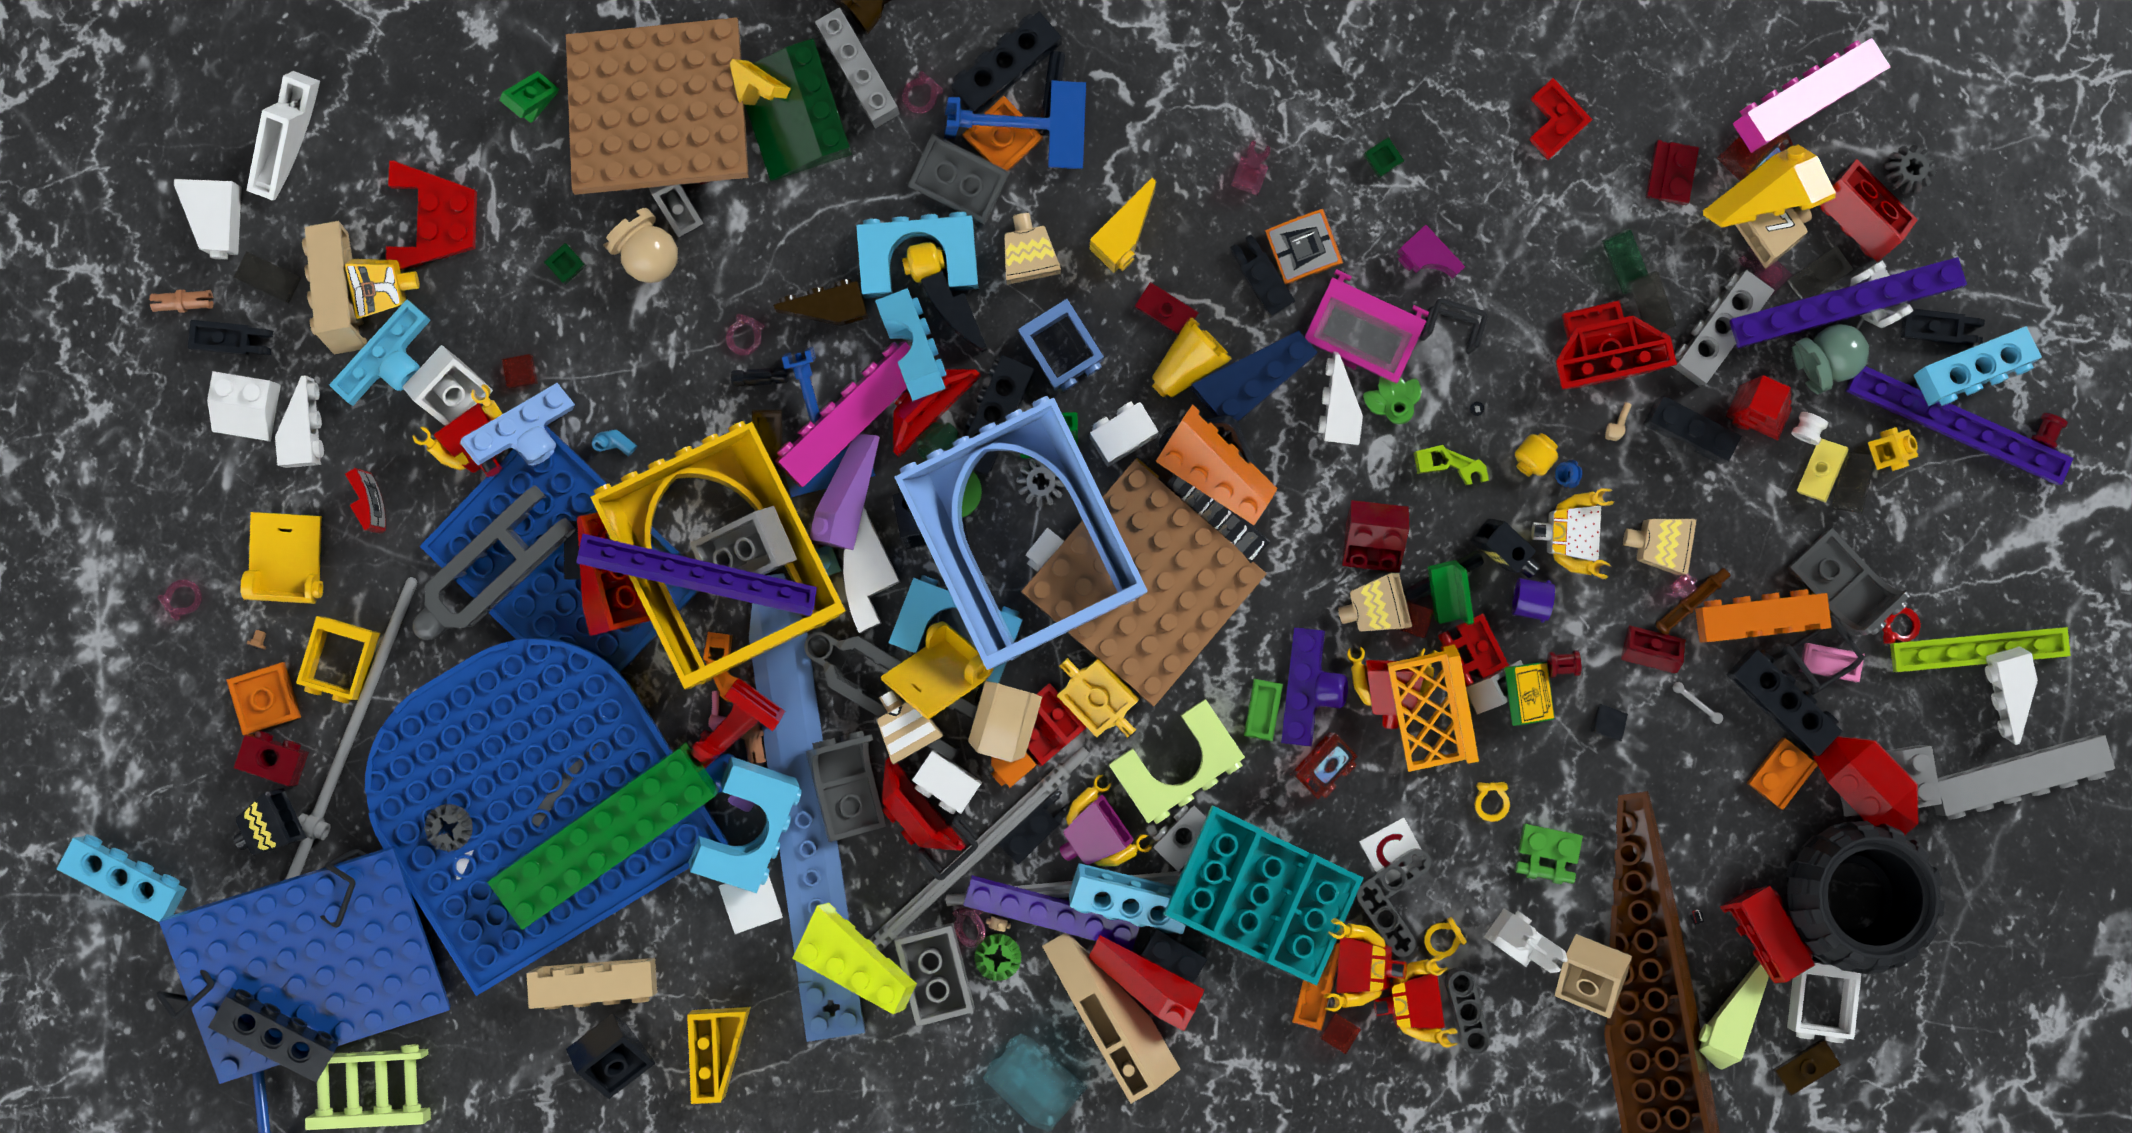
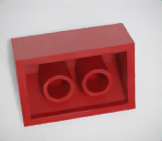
[1820,159,1918,262]

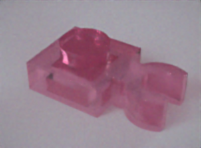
[1231,141,1270,196]
[1738,247,1792,297]

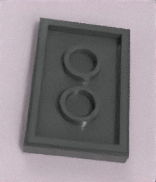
[908,134,1011,225]

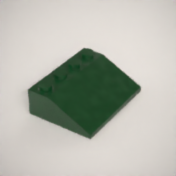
[745,38,852,181]

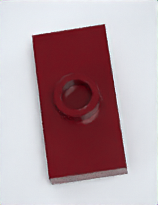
[1135,282,1199,335]

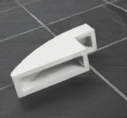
[246,71,320,200]
[843,507,900,633]

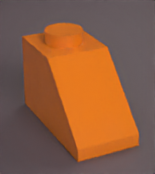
[991,752,1037,788]

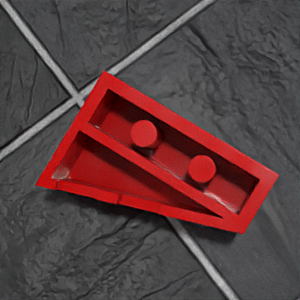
[1719,886,1815,984]

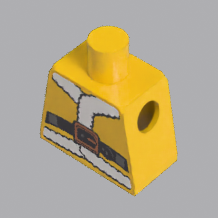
[345,259,419,319]

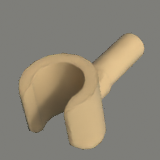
[1605,402,1632,441]

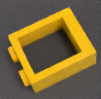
[296,616,380,704]

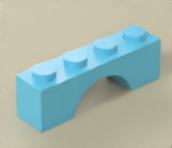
[875,288,947,401]

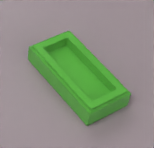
[1243,679,1283,741]

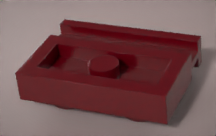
[1645,140,1699,205]

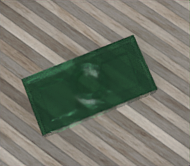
[1602,229,1651,294]

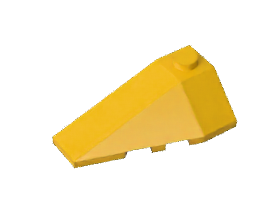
[1703,144,1836,228]

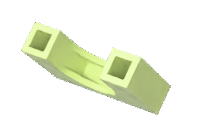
[1108,699,1245,824]

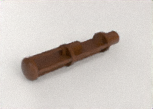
[1655,568,1731,635]

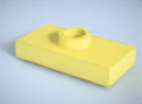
[1797,438,1848,502]

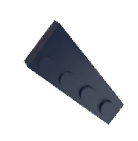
[1190,331,1318,432]

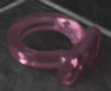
[902,71,944,114]
[726,314,765,355]
[157,579,202,621]
[953,907,985,948]

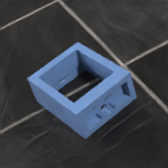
[1018,299,1104,392]

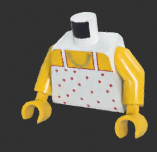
[1531,488,1614,579]

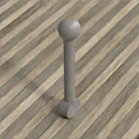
[1673,682,1723,724]

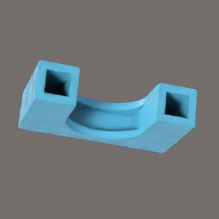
[856,212,979,298]
[889,575,1023,683]
[688,757,802,893]

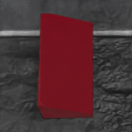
[1621,625,1686,673]

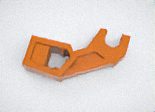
[703,632,745,703]

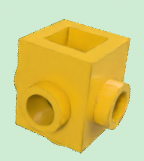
[1868,427,1919,471]

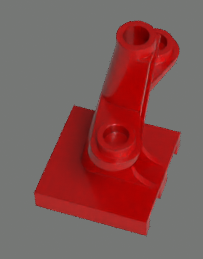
[691,677,786,768]

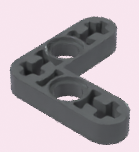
[1356,848,1431,957]

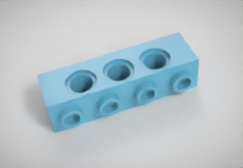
[1914,326,2042,406]
[57,834,187,922]
[1069,863,1186,934]

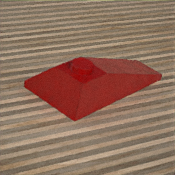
[577,512,651,636]
[1088,935,1205,1031]

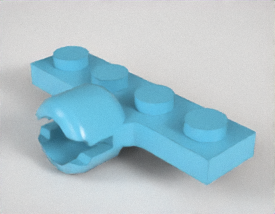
[329,299,431,406]

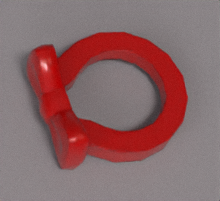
[1882,607,1921,644]

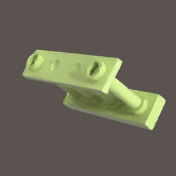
[305,1044,431,1130]

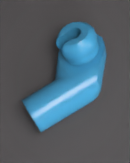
[592,430,637,457]

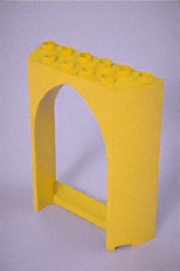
[590,421,845,689]

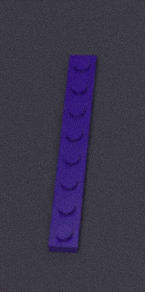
[1729,257,1967,349]
[1846,366,2074,485]
[576,534,817,616]

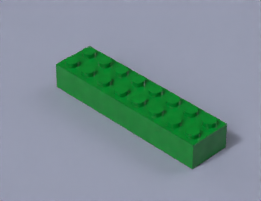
[487,742,720,930]

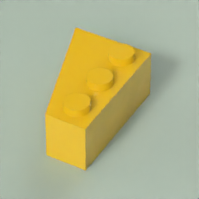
[687,1007,751,1104]

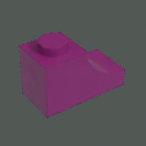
[1397,225,1465,279]

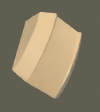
[968,681,1042,762]

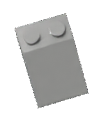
[1841,745,1942,816]

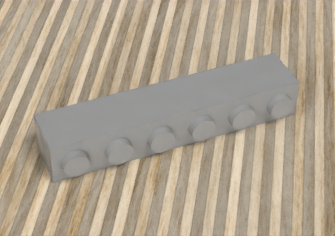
[1934,734,2115,820]

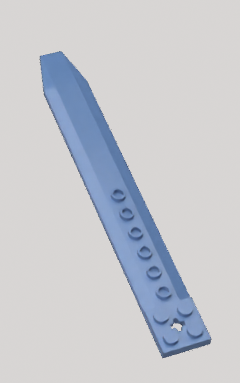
[749,573,865,1042]

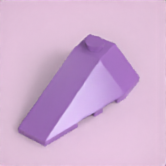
[809,434,880,550]

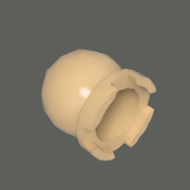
[603,208,678,283]

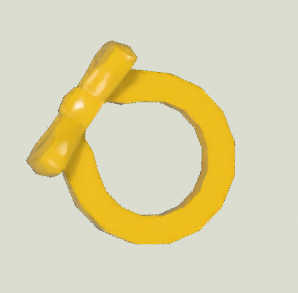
[1474,782,1510,822]
[1424,917,1467,958]

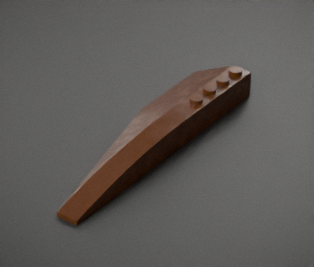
[1604,791,1720,1133]

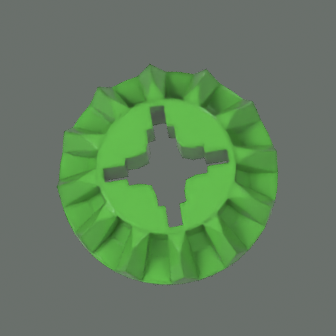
[975,934,1021,981]

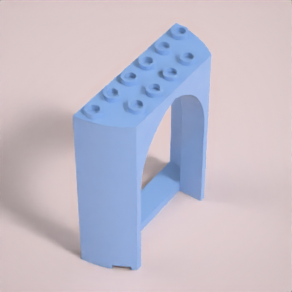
[895,396,1148,670]

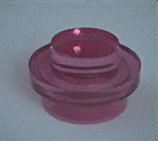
[1669,573,1698,599]

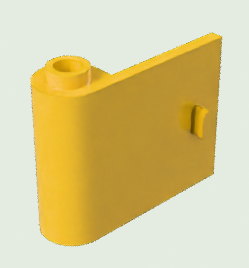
[241,512,323,604]
[881,621,994,720]

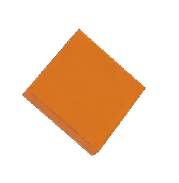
[962,96,1043,171]
[227,662,301,735]

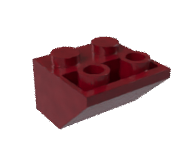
[1342,500,1410,573]

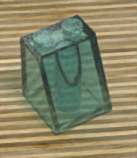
[983,1033,1088,1132]

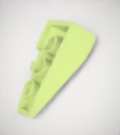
[1699,961,1769,1070]

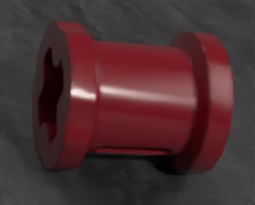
[2031,413,2068,450]
[1547,650,1582,678]

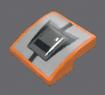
[1265,209,1343,284]

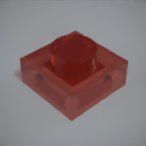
[502,354,537,389]
[1398,601,1434,638]
[1320,1012,1361,1054]

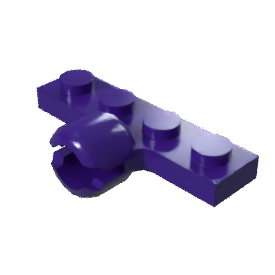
[1281,627,1348,747]

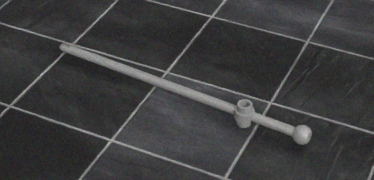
[285,577,417,880]

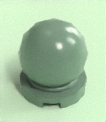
[1792,324,1869,395]

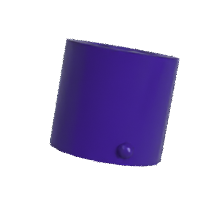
[1511,578,1555,623]

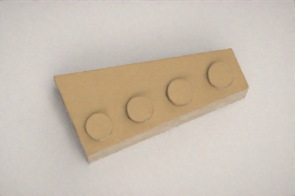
[302,221,367,355]
[527,958,657,1009]

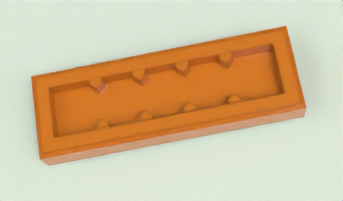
[1292,943,1340,1031]

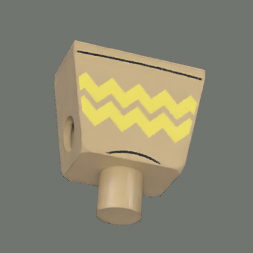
[1005,213,1061,285]
[1623,519,1696,575]
[1338,573,1412,631]

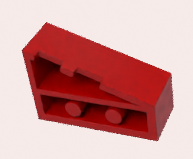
[1726,375,1792,440]

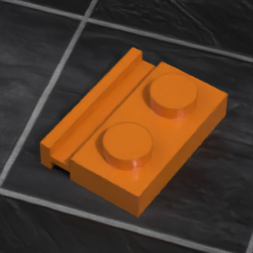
[1747,738,1818,810]

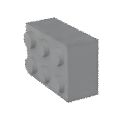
[689,506,797,597]
[894,922,975,1027]

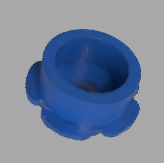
[1555,460,1582,488]

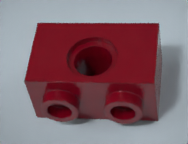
[234,731,309,786]

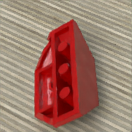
[1555,316,1677,390]
[893,369,981,458]
[1812,736,1919,836]
[882,757,966,851]

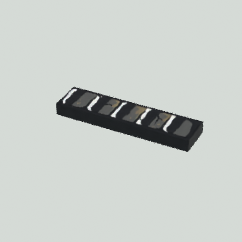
[1165,474,1270,563]

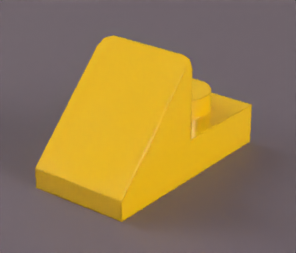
[730,59,791,105]

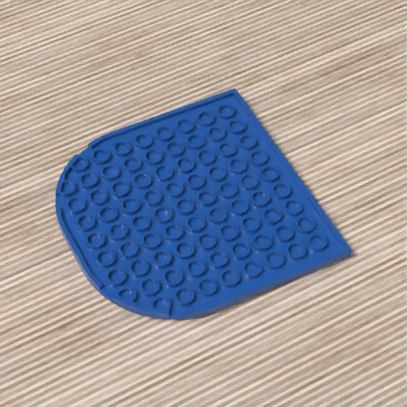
[365,638,729,996]

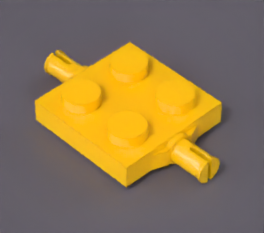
[1057,658,1139,738]

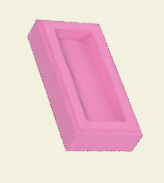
[1799,643,1865,682]

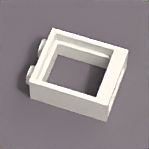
[1787,961,1861,1043]

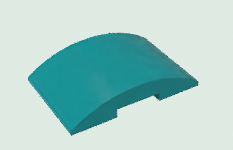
[1163,806,1363,986]

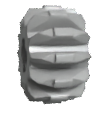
[1016,459,1065,507]

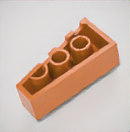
[1156,404,1278,525]
[1695,589,1832,643]

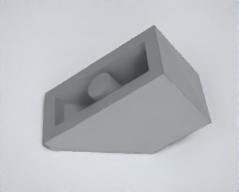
[649,184,703,238]
[1466,660,1523,714]

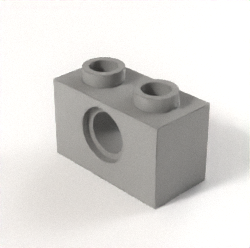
[1152,804,1206,872]

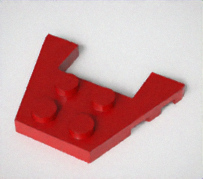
[386,161,477,270]

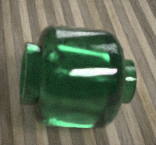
[917,422,959,461]

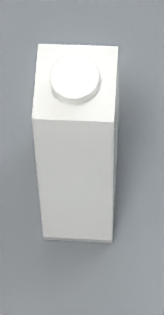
[174,179,242,259]

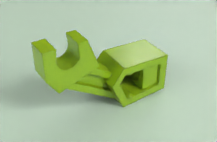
[1414,445,1489,485]

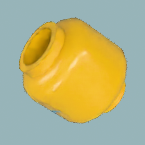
[902,242,946,283]
[1515,433,1558,477]

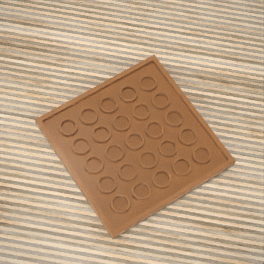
[566,18,749,195]
[1021,459,1267,706]

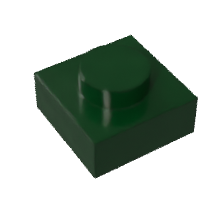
[1363,137,1404,179]
[544,243,587,285]

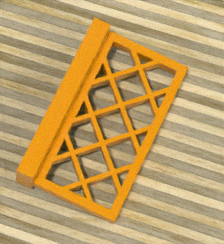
[1387,645,1479,772]

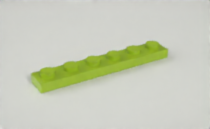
[1890,627,2071,672]

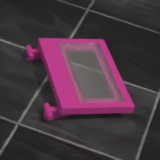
[1305,269,1429,384]

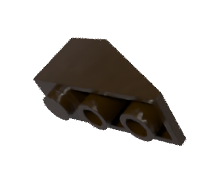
[773,279,869,326]

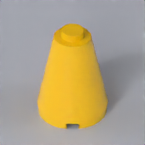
[1152,318,1232,397]

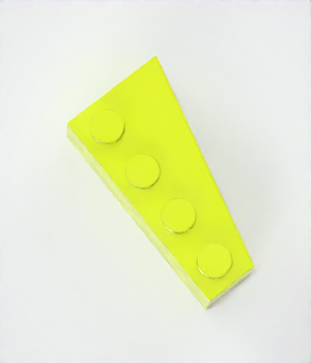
[792,903,917,1015]

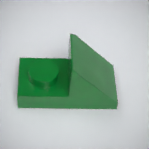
[499,71,559,123]

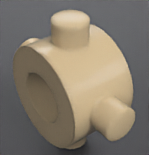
[986,916,1011,932]

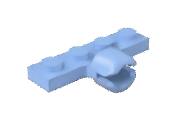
[460,383,575,466]

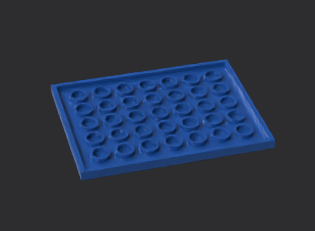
[419,425,699,673]
[159,846,451,1084]

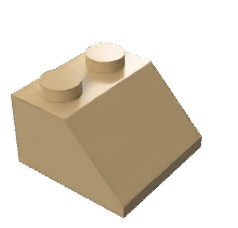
[1555,934,1632,1018]

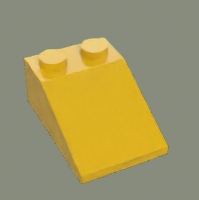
[1090,178,1156,273]

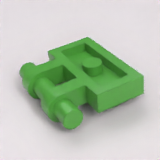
[1515,824,1583,885]

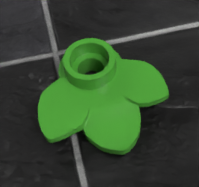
[1363,377,1422,424]

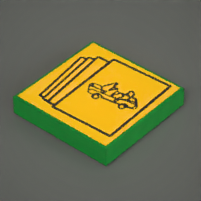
[1505,662,1555,726]

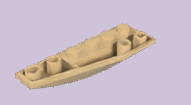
[1042,933,1181,1104]

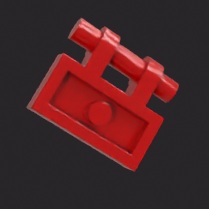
[1438,613,1509,686]

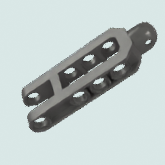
[412,485,576,640]
[804,632,977,761]

